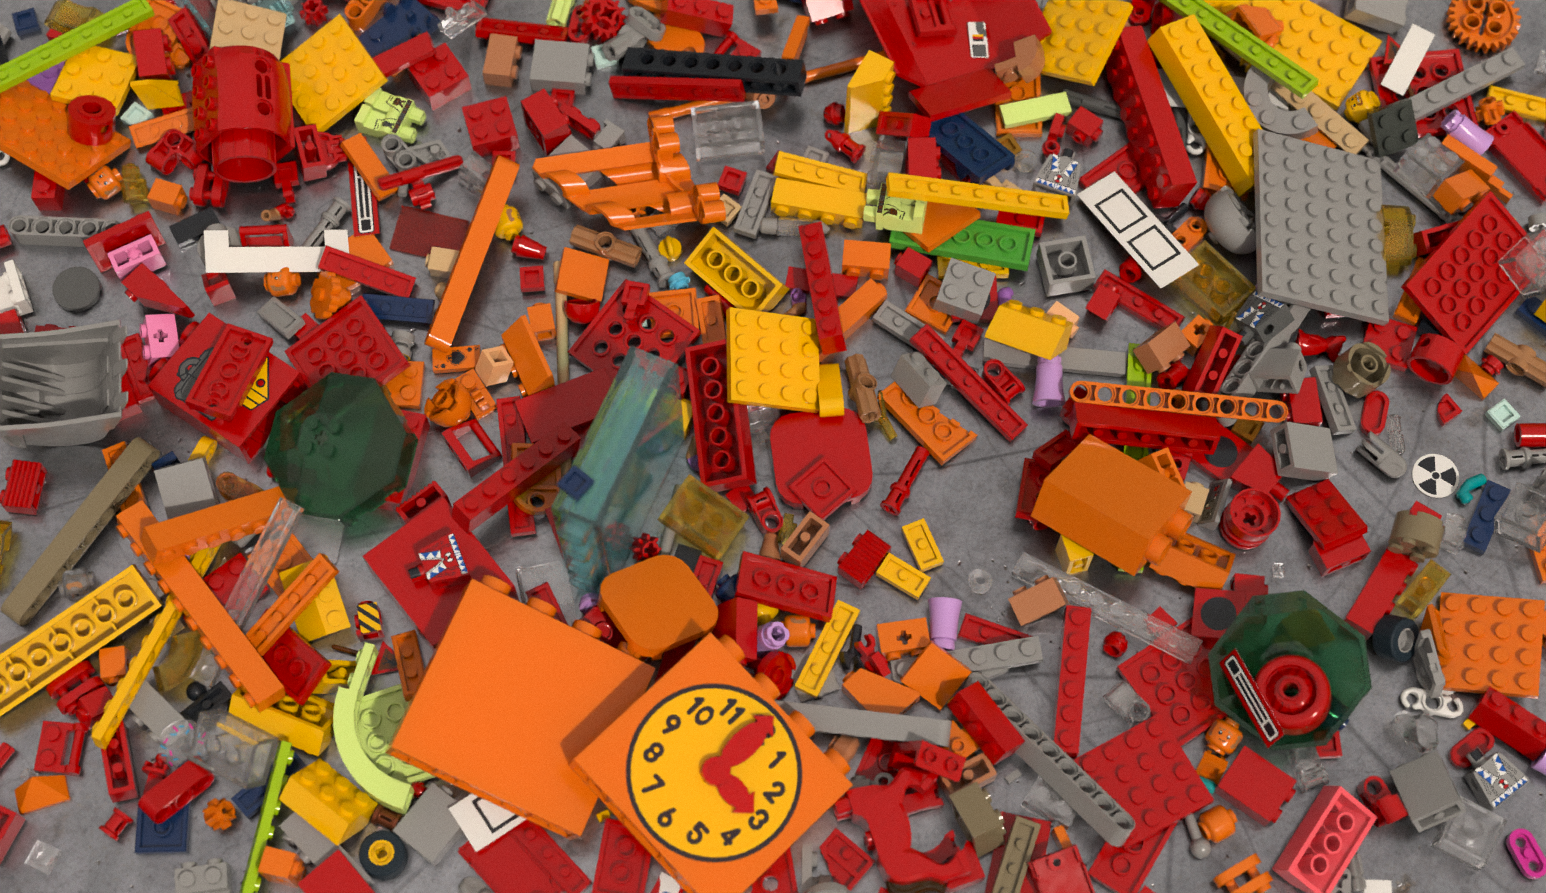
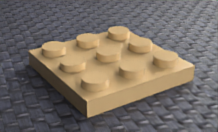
[209,0,287,60]

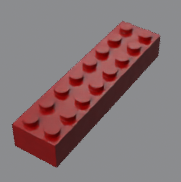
[1105,26,1197,209]

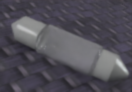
[759,217,830,237]

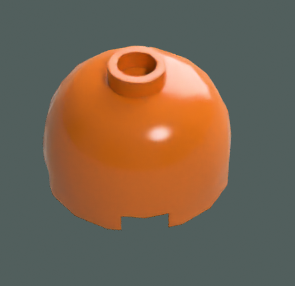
[424,378,472,428]

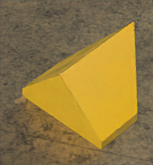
[130,79,184,110]

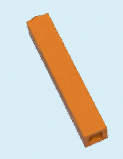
[819,278,888,364]

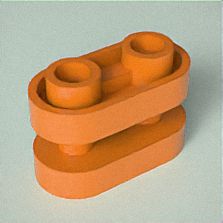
[1212,853,1273,893]

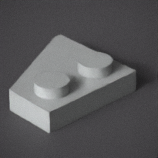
[1411,629,1445,699]

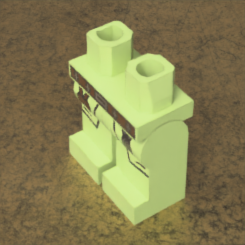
[354,87,426,143]
[863,183,928,234]

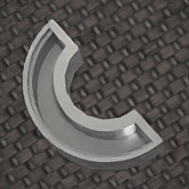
[1244,65,1318,139]

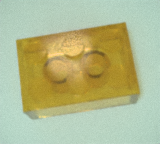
[1170,241,1257,326]
[657,474,750,560]

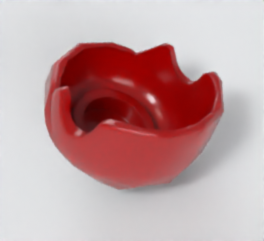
[564,299,600,324]

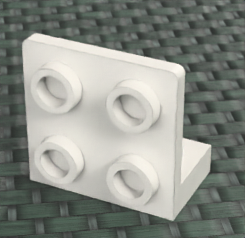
[0,260,33,316]

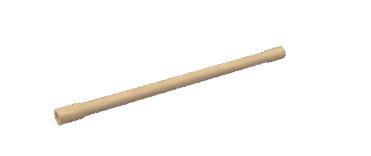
[553,261,572,508]

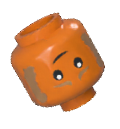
[87,165,123,200]
[264,267,301,297]
[780,614,815,647]
[1205,717,1243,756]

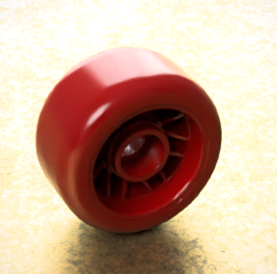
[1254,655,1332,735]

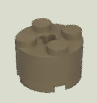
[1332,342,1391,398]
[1388,510,1445,563]

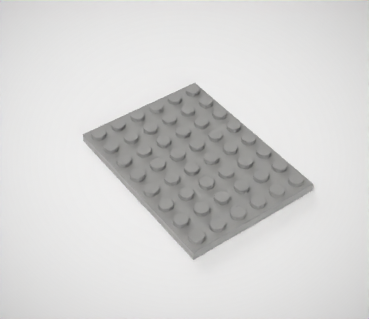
[1253,129,1389,326]

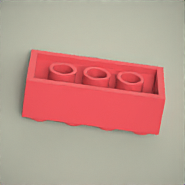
[1272,786,1377,893]

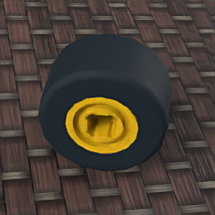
[358,830,408,880]

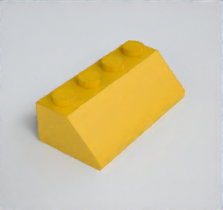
[844,50,896,134]
[684,226,789,312]
[227,687,334,756]

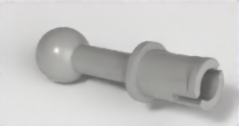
[1184,813,1211,858]

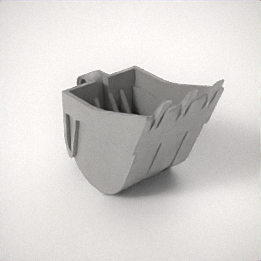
[0,320,128,448]

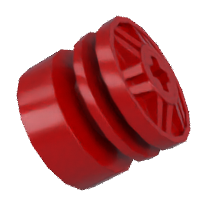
[1219,488,1281,550]

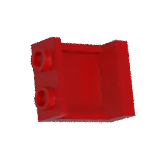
[887,740,966,782]

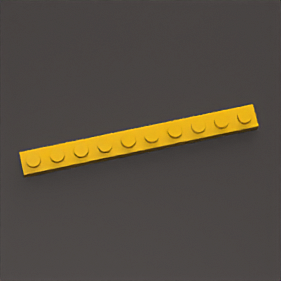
[91,544,222,750]

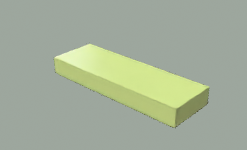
[999,92,1072,129]

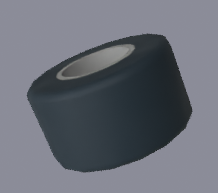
[1373,614,1419,662]

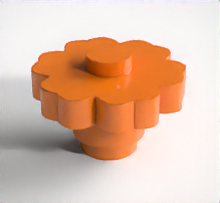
[310,271,351,320]

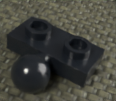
[180,681,232,732]

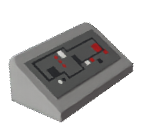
[1197,478,1232,531]

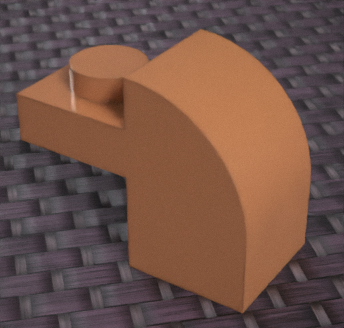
[995,34,1045,84]

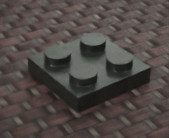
[1367,98,1419,158]

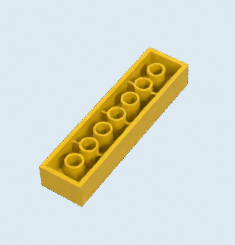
[1147,14,1263,197]
[0,564,164,717]

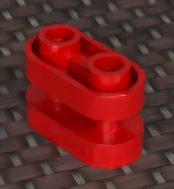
[189,163,230,208]
[46,661,106,715]

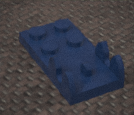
[358,0,441,58]
[929,113,1015,185]

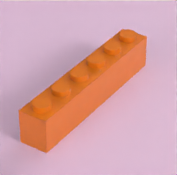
[140,486,294,565]

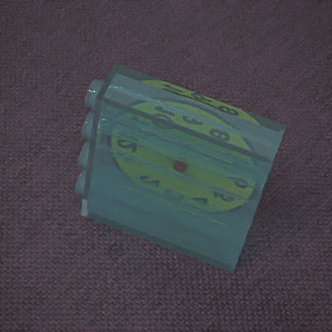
[551,346,685,594]

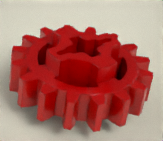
[579,0,627,42]

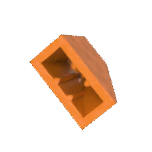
[841,668,921,715]

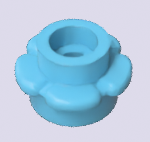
[668,272,690,290]

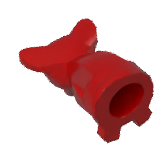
[1295,329,1346,362]

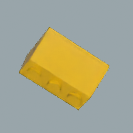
[985,300,1073,360]
[279,556,351,642]

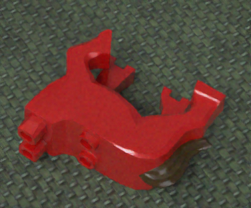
[833,767,972,893]

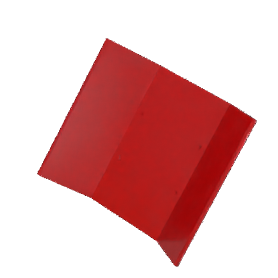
[859,0,1052,87]

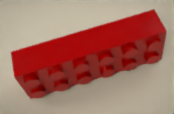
[685,339,757,493]

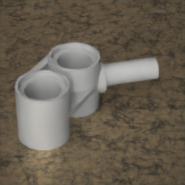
[381,134,418,197]

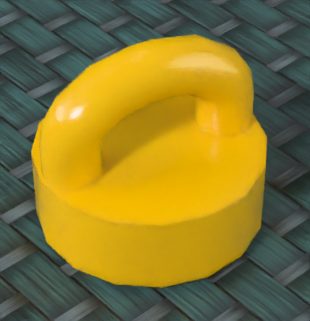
[658,235,682,262]

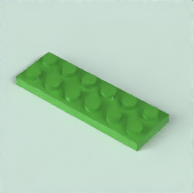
[889,220,1035,271]

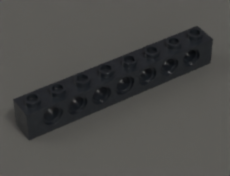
[621,47,807,97]

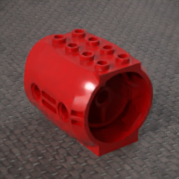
[191,45,295,183]

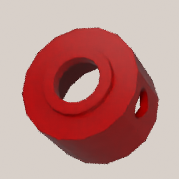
[67,95,116,146]
[1407,333,1464,385]

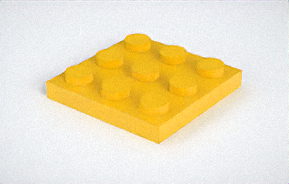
[50,45,138,116]

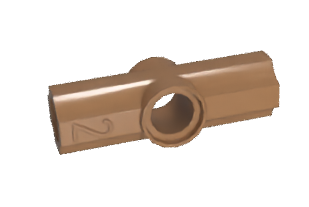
[569,224,642,268]
[1484,333,1546,387]
[844,354,881,423]

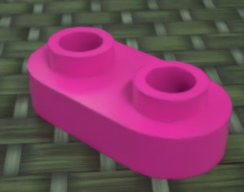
[1506,828,1546,879]

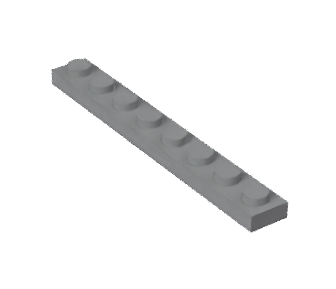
[1358,47,1525,144]

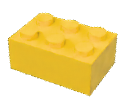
[279,758,378,846]

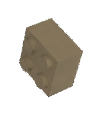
[949,781,1006,857]

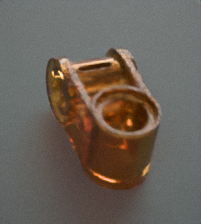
[216,472,264,501]

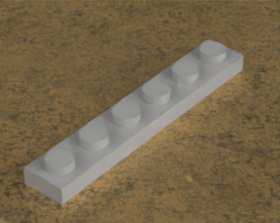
[890,636,1043,686]

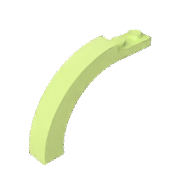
[333,642,415,815]

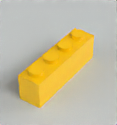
[771,178,867,229]

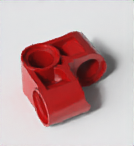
[145,129,204,175]
[1357,776,1409,828]

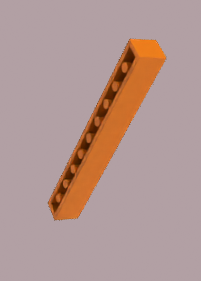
[116,500,285,713]

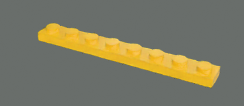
[886,172,1070,219]

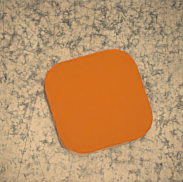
[597,555,718,661]

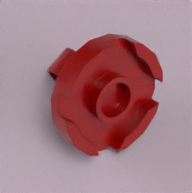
[746,650,796,700]

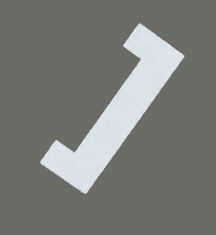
[204,230,349,273]

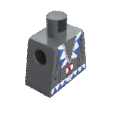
[1235,290,1295,346]

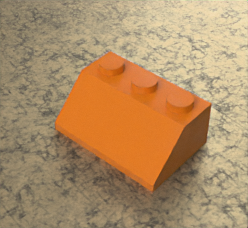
[500,315,555,398]
[1149,533,1236,590]

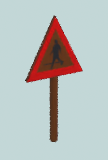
[1383,35,1414,97]
[331,641,398,676]

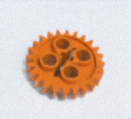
[1446,0,1521,54]

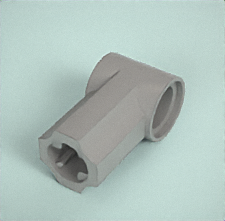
[602,24,647,61]

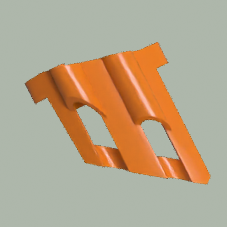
[532,115,726,230]

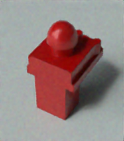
[141,752,171,794]

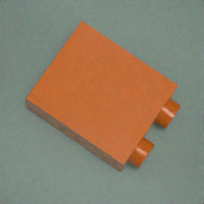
[1031,434,1194,576]

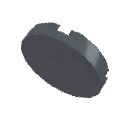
[52,266,101,312]

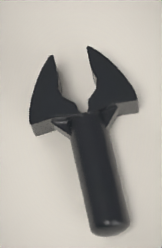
[1156,203,1189,234]
[839,624,864,672]

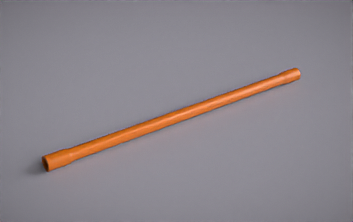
[647,50,888,118]

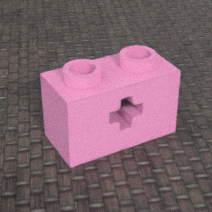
[107,234,167,282]
[139,314,180,368]

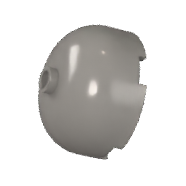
[1204,185,1256,255]

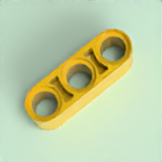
[817,363,844,417]

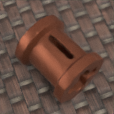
[371,804,405,833]

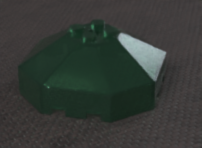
[264,372,418,527]
[1208,590,1372,751]

